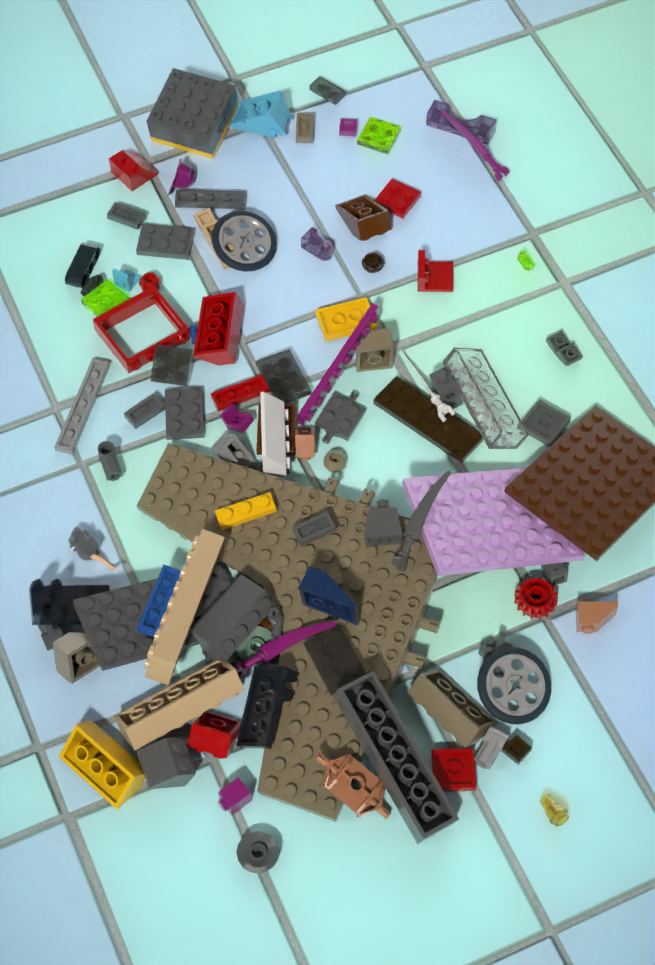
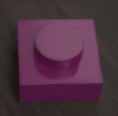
[339,118,357,137]

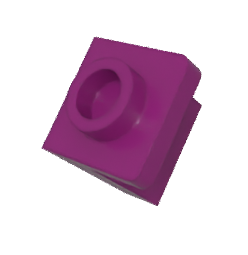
[220,404,254,433]

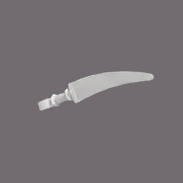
[401,350,455,422]

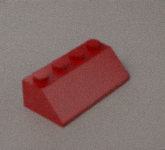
[193,292,244,366]

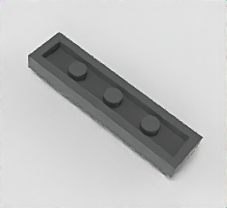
[175,190,245,209]

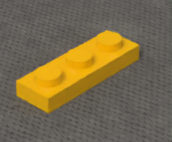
[215,492,277,531]

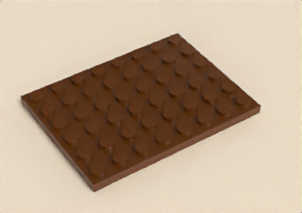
[504,405,655,561]

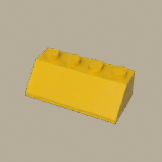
[58,720,145,809]

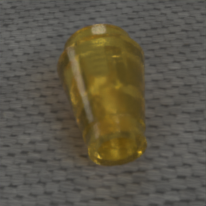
[540,794,569,827]

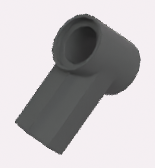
[98,441,123,481]
[37,625,64,651]

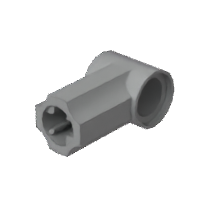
[474,726,510,770]

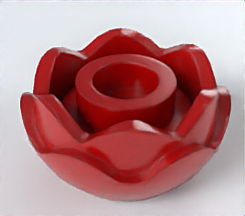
[139,272,162,291]

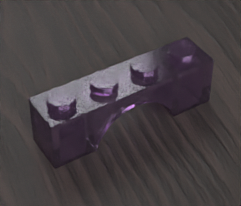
[426,100,497,145]

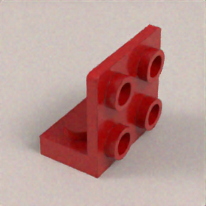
[417,250,453,292]

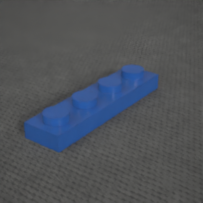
[137,564,181,637]

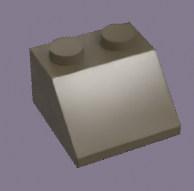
[356,329,394,372]
[53,632,100,684]

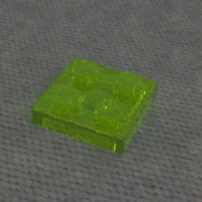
[357,117,401,154]
[81,279,131,317]

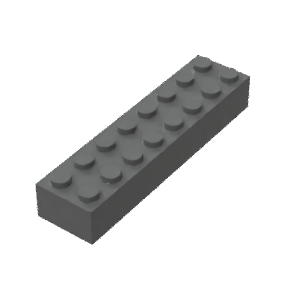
[334,671,459,844]

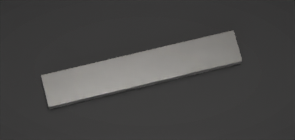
[54,358,110,455]

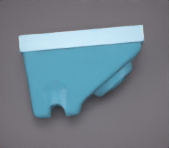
[230,91,293,139]

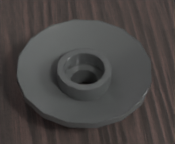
[236,831,280,873]

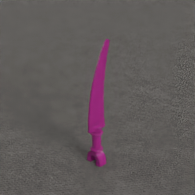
[440,111,510,182]
[232,621,336,678]

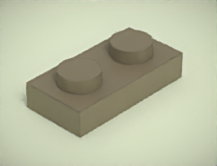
[296,113,314,143]

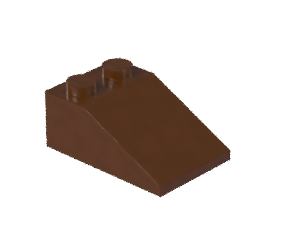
[335,194,392,241]

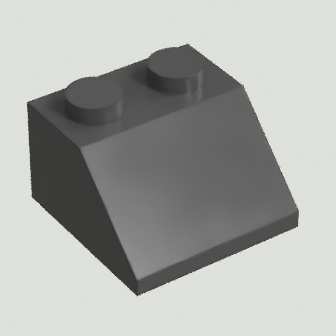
[137,737,196,789]

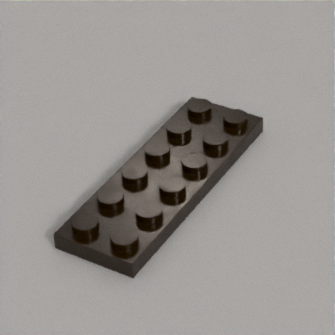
[373,376,485,463]

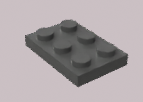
[136,223,194,260]
[165,387,204,440]

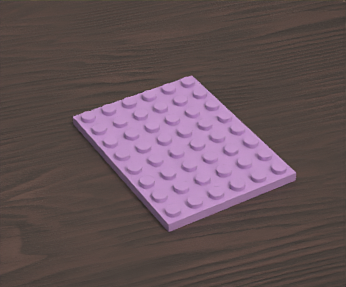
[402,467,586,576]

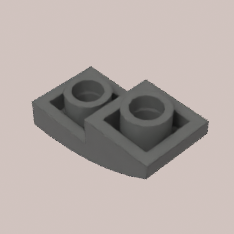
[545,331,583,366]

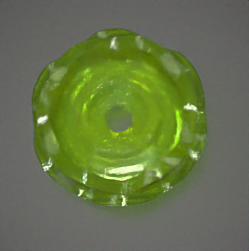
[517,250,535,271]

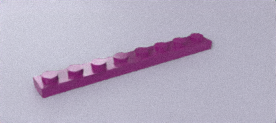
[297,303,380,427]

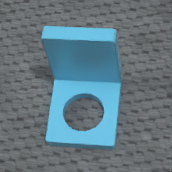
[112,268,141,292]

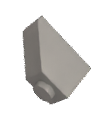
[211,434,256,469]

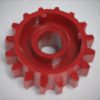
[514,577,558,620]

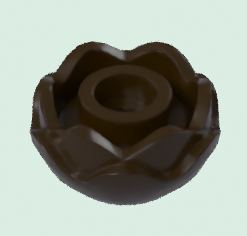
[362,253,384,273]

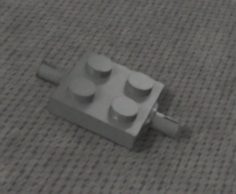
[315,392,366,444]

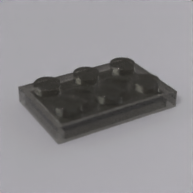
[256,349,311,404]
[303,625,367,696]

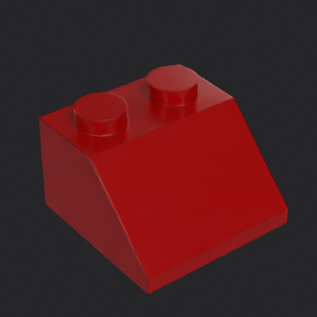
[109,150,159,192]
[187,710,241,759]

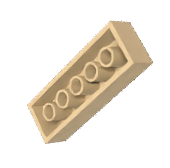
[113,660,244,750]

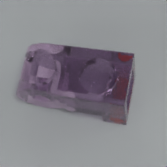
[301,227,333,261]

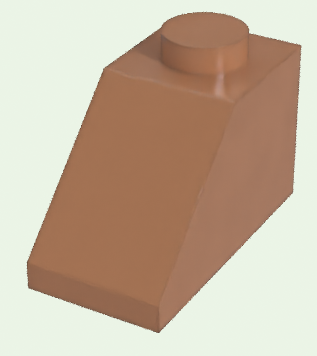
[295,427,315,460]
[576,601,618,634]

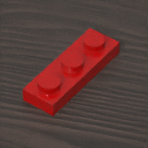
[210,375,269,412]

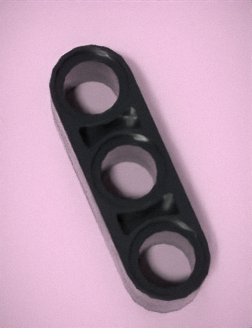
[65,242,100,288]

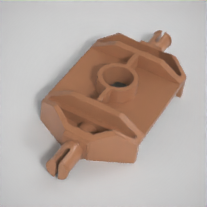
[315,752,391,819]

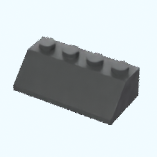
[190,575,276,661]

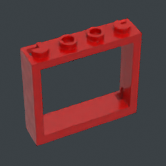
[92,286,190,374]

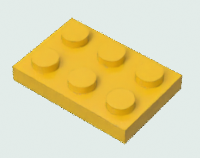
[315,297,377,342]

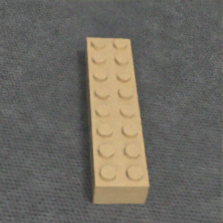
[144,529,225,685]

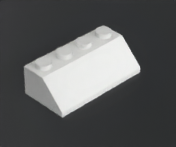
[261,392,290,477]

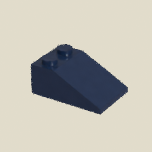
[299,567,359,626]

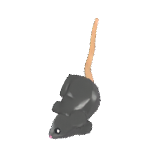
[68,526,120,571]

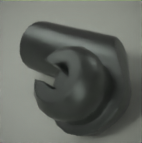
[80,275,104,297]

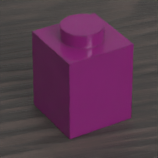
[218,777,252,815]

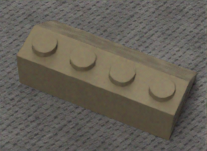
[407,668,498,748]

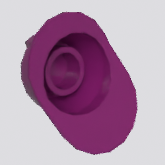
[168,159,195,196]

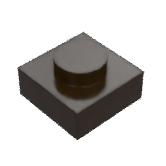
[502,735,532,765]

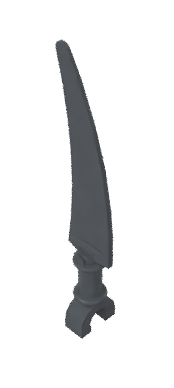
[392,471,451,571]

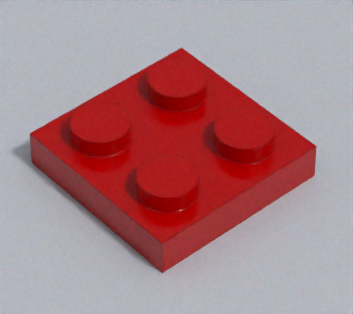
[374,178,421,219]
[431,748,476,792]

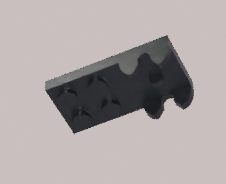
[29,579,110,625]
[236,666,297,749]

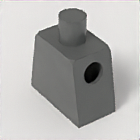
[429,367,463,409]
[364,499,403,546]

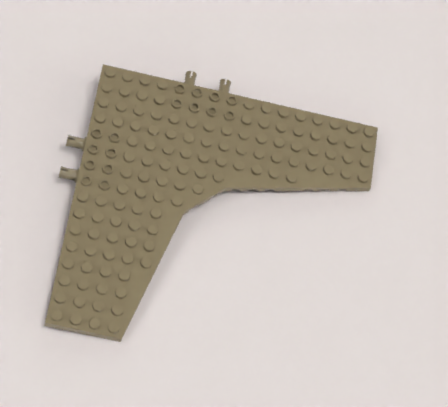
[137,443,441,822]

